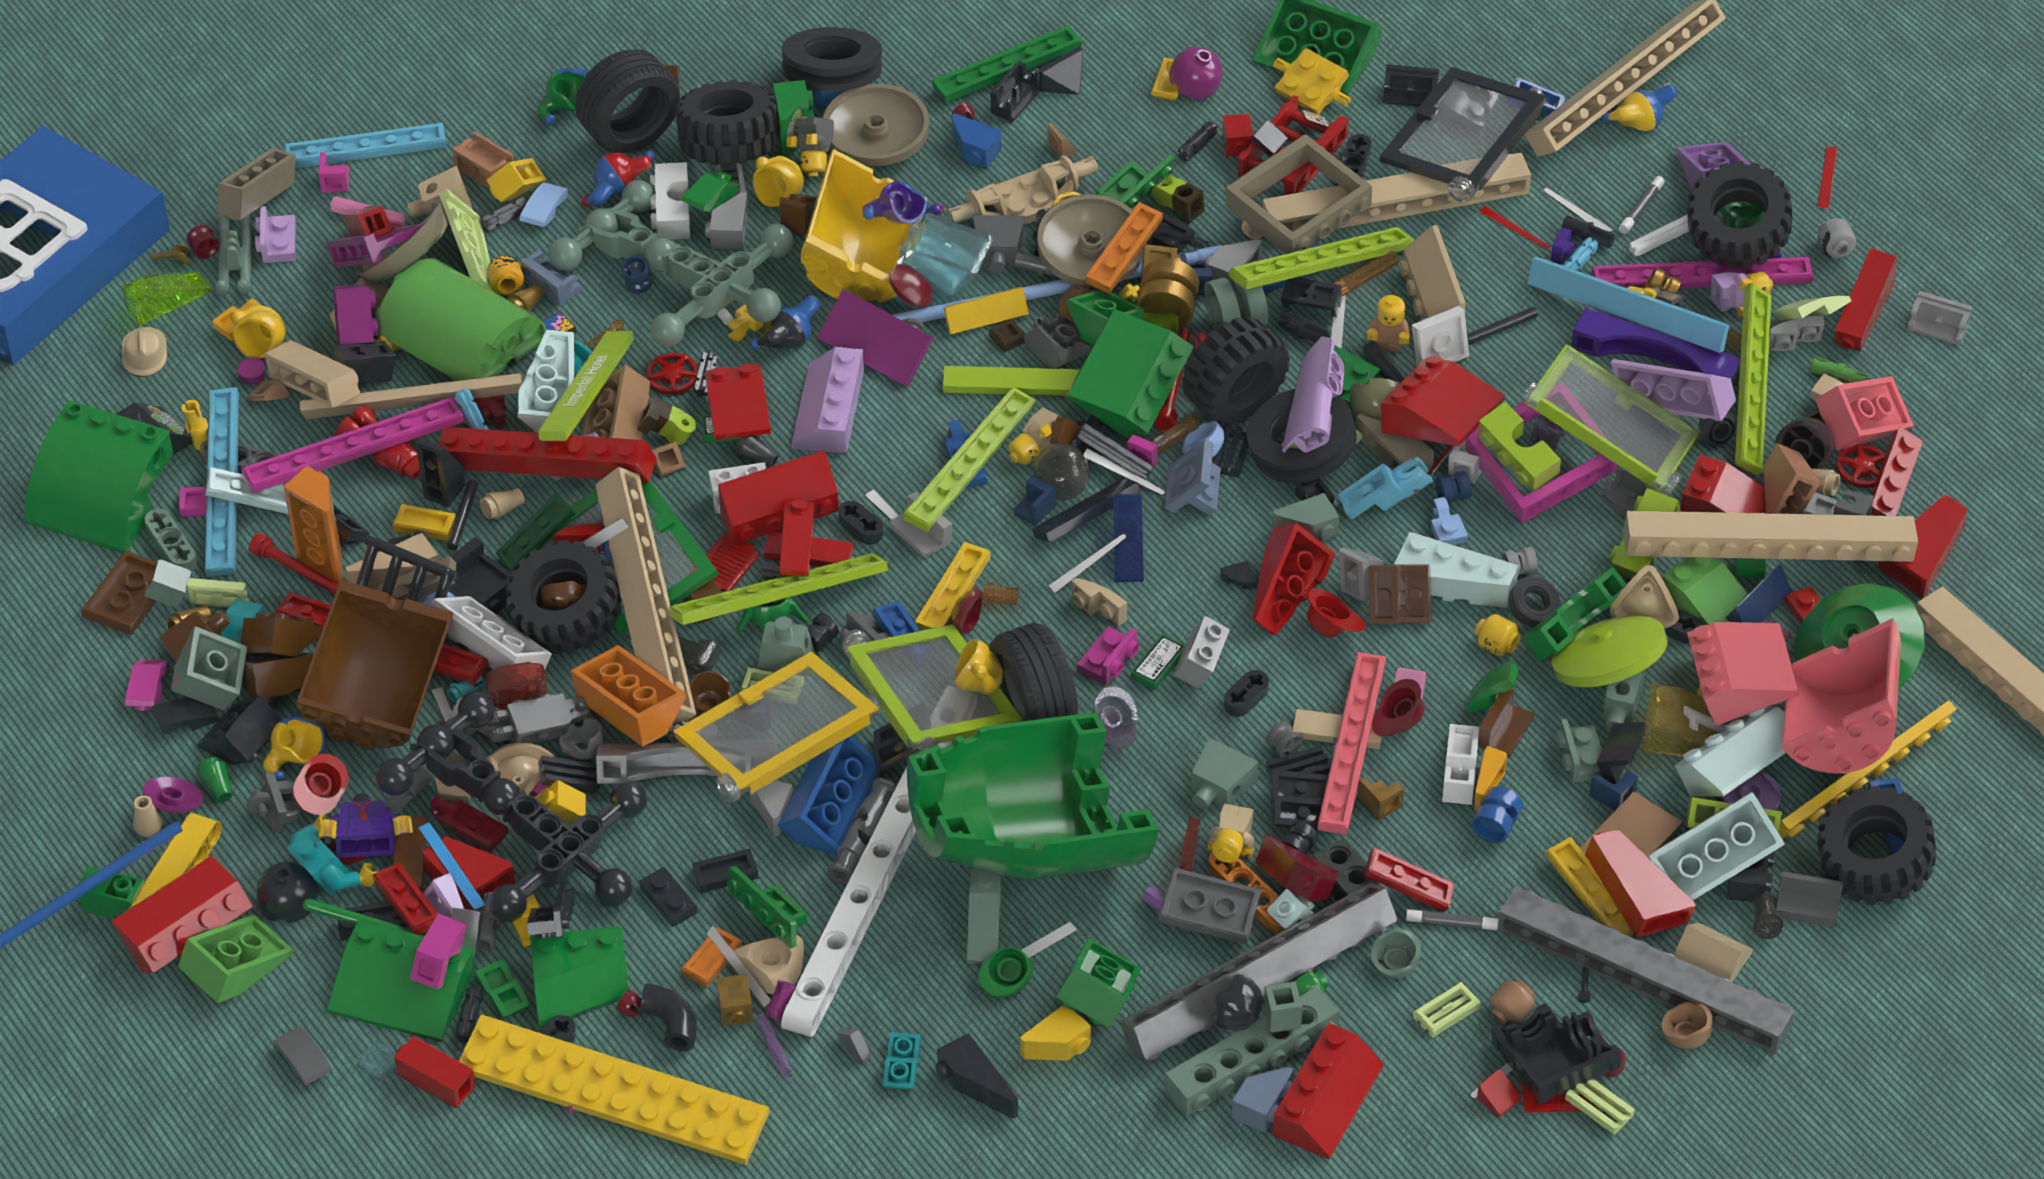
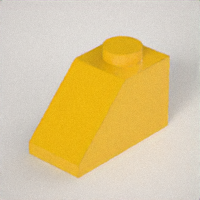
[486,158,546,202]
[1020,1005,1091,1061]

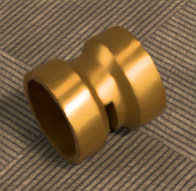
[1643,267,1681,293]

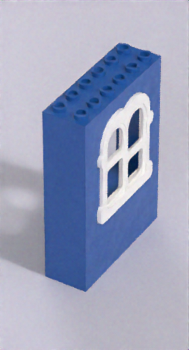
[0,126,170,365]

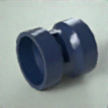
[621,256,653,294]
[1435,470,1472,503]

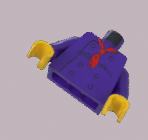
[318,793,413,858]

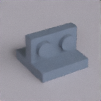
[1165,439,1221,516]

